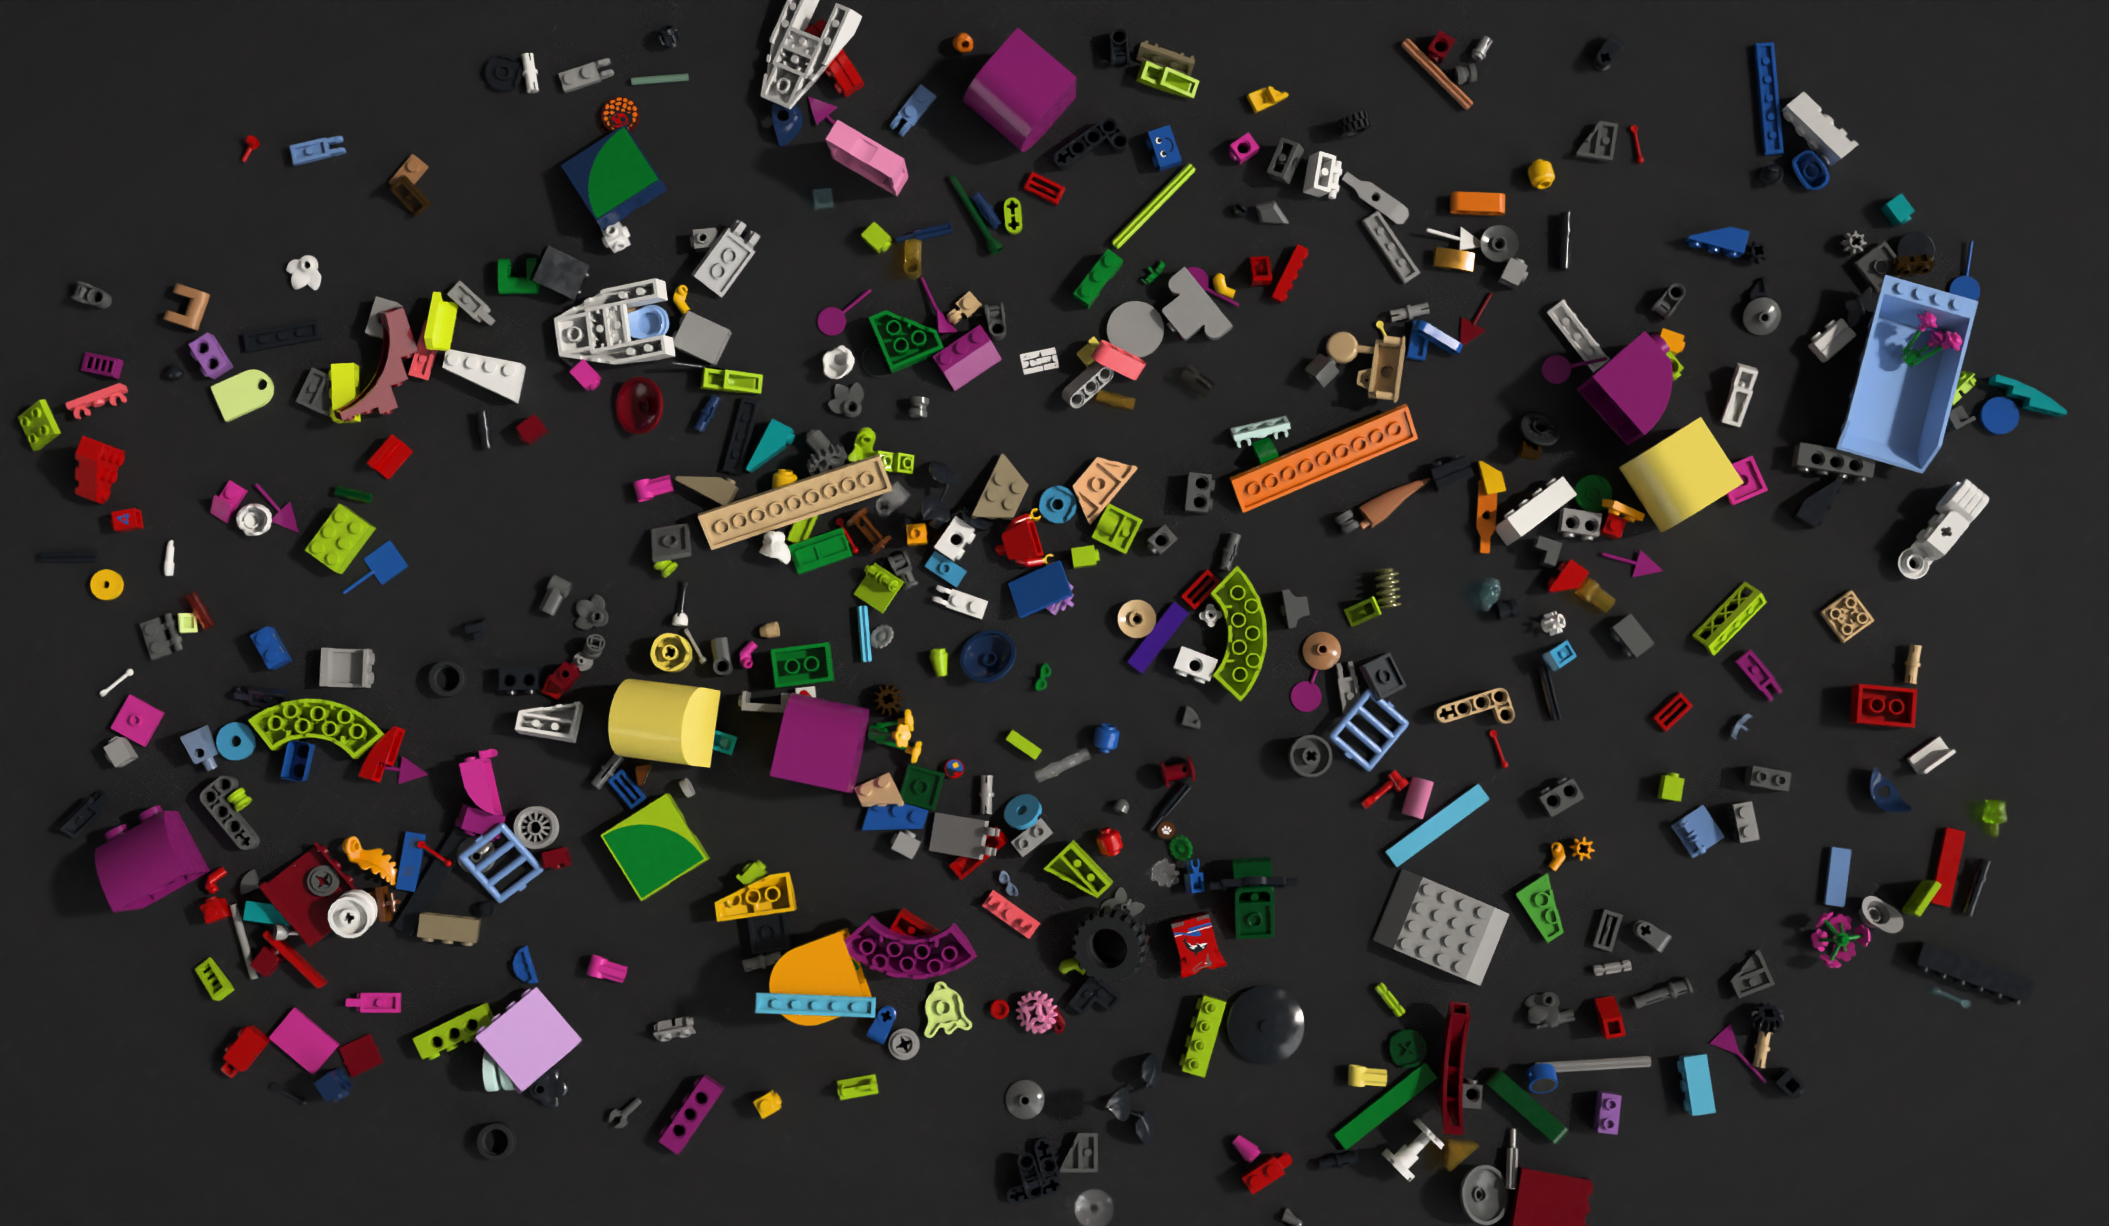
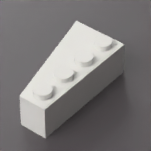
[1781,92,1859,168]

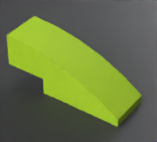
[1136,61,1199,99]
[700,368,763,394]

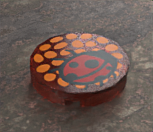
[601,97,640,133]

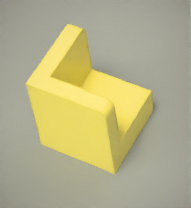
[1077,337,1099,368]

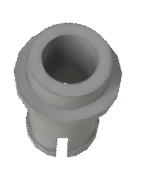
[1472,36,1493,61]

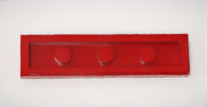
[1930,827,1966,907]
[263,929,328,988]

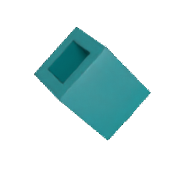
[1880,193,1915,226]

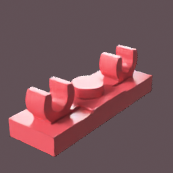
[65,383,128,420]
[982,890,1040,939]

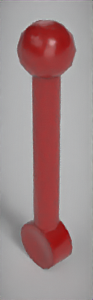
[1630,125,1644,164]
[836,518,859,554]
[1489,730,1508,768]
[417,841,452,867]

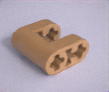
[163,283,210,331]

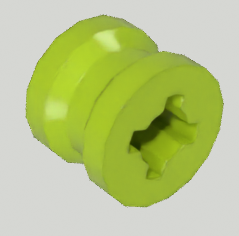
[654,560,678,578]
[227,788,252,812]

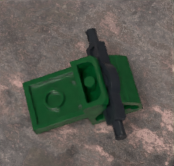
[1209,857,1298,939]

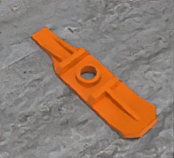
[1476,478,1497,554]

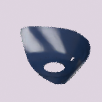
[772,103,803,146]
[1870,767,1912,812]

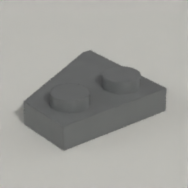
[1575,121,1618,162]
[1060,1132,1098,1172]

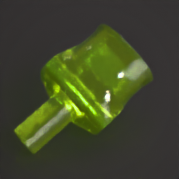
[1983,800,2007,837]

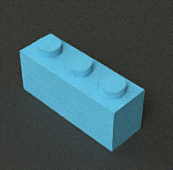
[1677,1052,1716,1116]

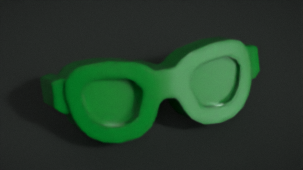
[1141,260,1165,285]
[1035,663,1051,691]

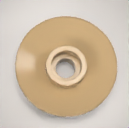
[1118,600,1156,638]

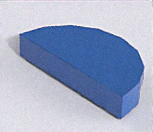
[512,945,538,984]

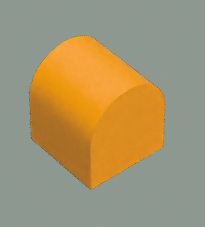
[769,928,872,1026]

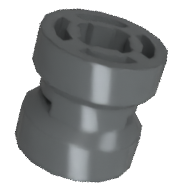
[1454,63,1477,85]
[908,396,929,419]
[1334,510,1360,535]
[583,634,605,659]

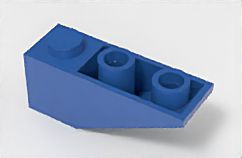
[1684,227,1750,258]

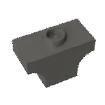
[1280,589,1310,630]

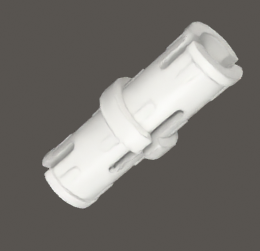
[521,53,539,93]

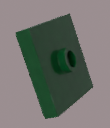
[900,764,945,811]

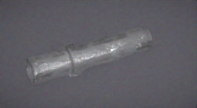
[1034,748,1091,783]

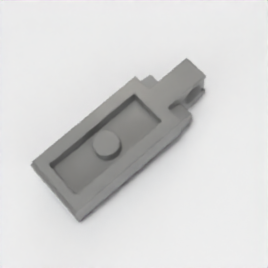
[447,280,496,326]

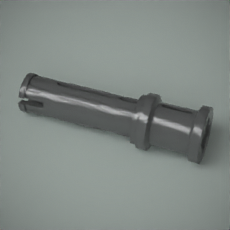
[1632,976,1693,1009]

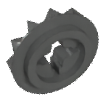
[307,866,340,897]

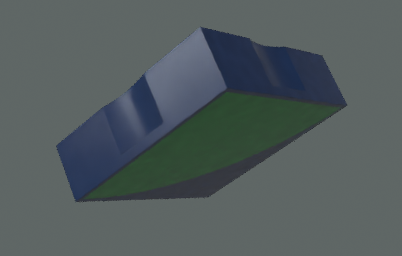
[561,125,668,231]

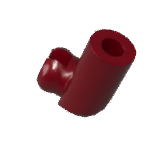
[1052,1007,1065,1034]

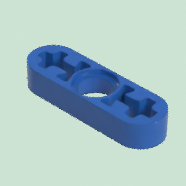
[1412,320,1463,355]

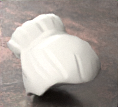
[759,531,791,564]

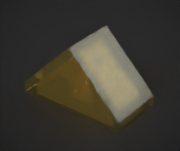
[1444,1138,1479,1171]

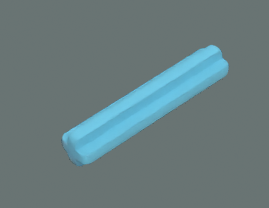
[857,606,872,662]

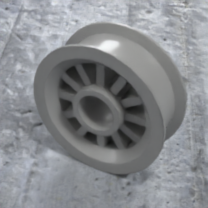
[514,806,559,849]

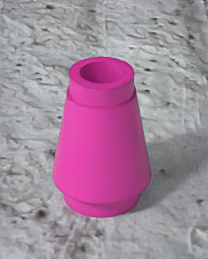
[1232,1135,1261,1163]

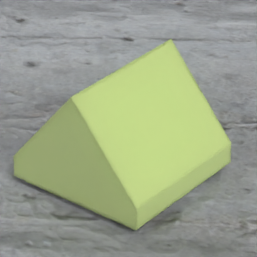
[177,613,198,634]

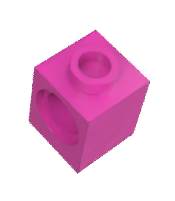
[1228,132,1260,165]
[569,359,602,391]

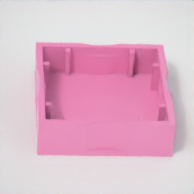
[826,120,909,196]

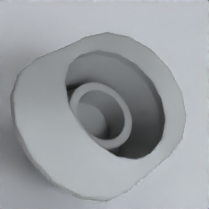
[1858,896,1904,933]

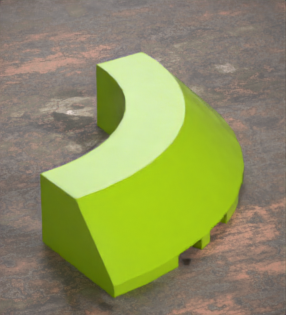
[1210,566,1267,702]

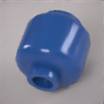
[1093,723,1120,753]

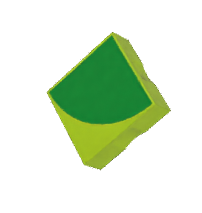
[600,794,710,901]

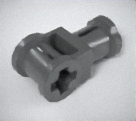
[888,549,919,591]

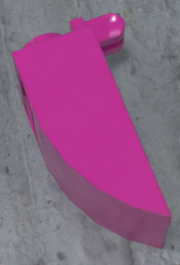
[459,749,503,815]

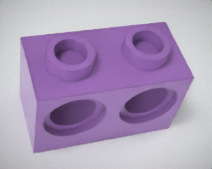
[188,332,234,379]
[1593,1090,1622,1135]

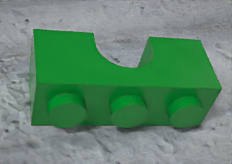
[1073,249,1123,309]

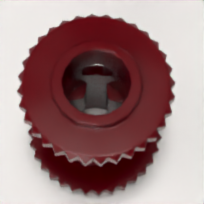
[1160,755,1196,788]

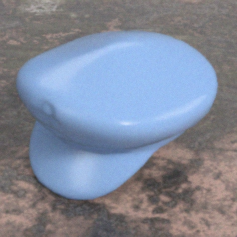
[628,305,669,340]

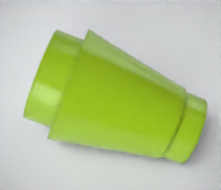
[929,648,948,677]

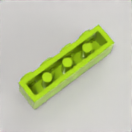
[1179,994,1226,1078]

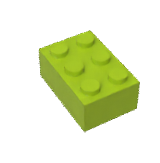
[305,504,376,574]

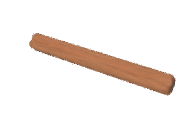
[1401,38,1473,110]

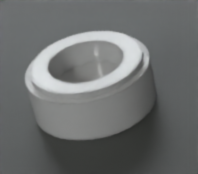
[679,778,695,798]

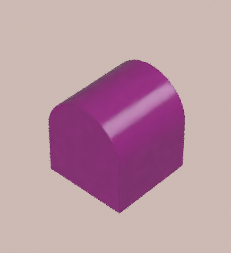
[963,28,1076,152]
[770,693,869,793]

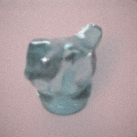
[1479,578,1501,611]

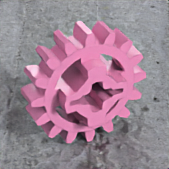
[1016,991,1058,1034]

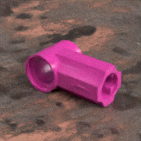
[633,475,674,502]
[586,955,628,983]

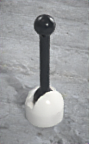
[672,580,689,627]

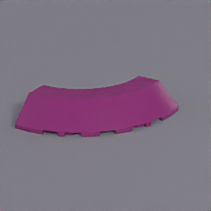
[844,916,977,979]

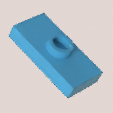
[924,551,967,588]

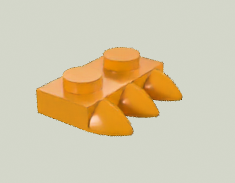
[1602,499,1645,523]

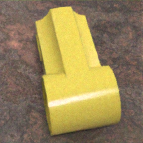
[1348,1065,1387,1087]

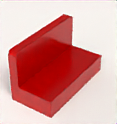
[367,434,413,479]

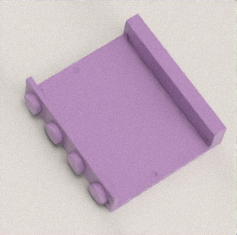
[474,987,582,1094]

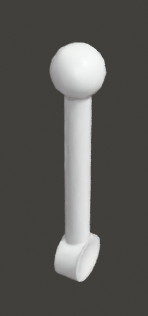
[99,669,133,697]

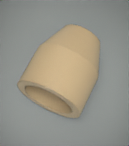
[760,622,780,638]

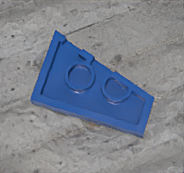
[862,803,929,830]

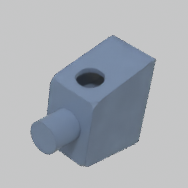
[180,725,219,771]

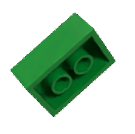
[771,642,835,689]

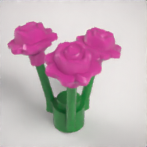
[1900,312,1963,367]

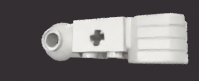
[1898,479,1989,579]

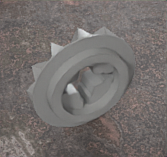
[888,1028,920,1060]

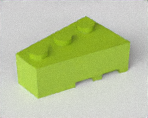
[1044,840,1113,898]

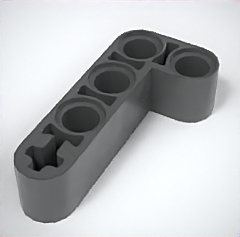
[200,776,260,850]

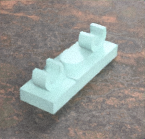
[1230,416,1291,448]

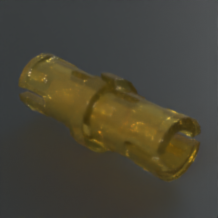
[1096,389,1136,411]

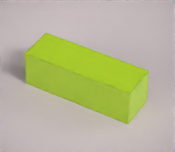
[1006,730,1042,760]

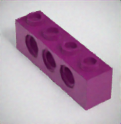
[659,1075,725,1155]

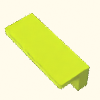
[424,292,458,351]

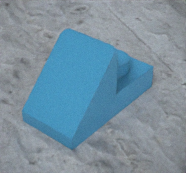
[1542,640,1577,671]

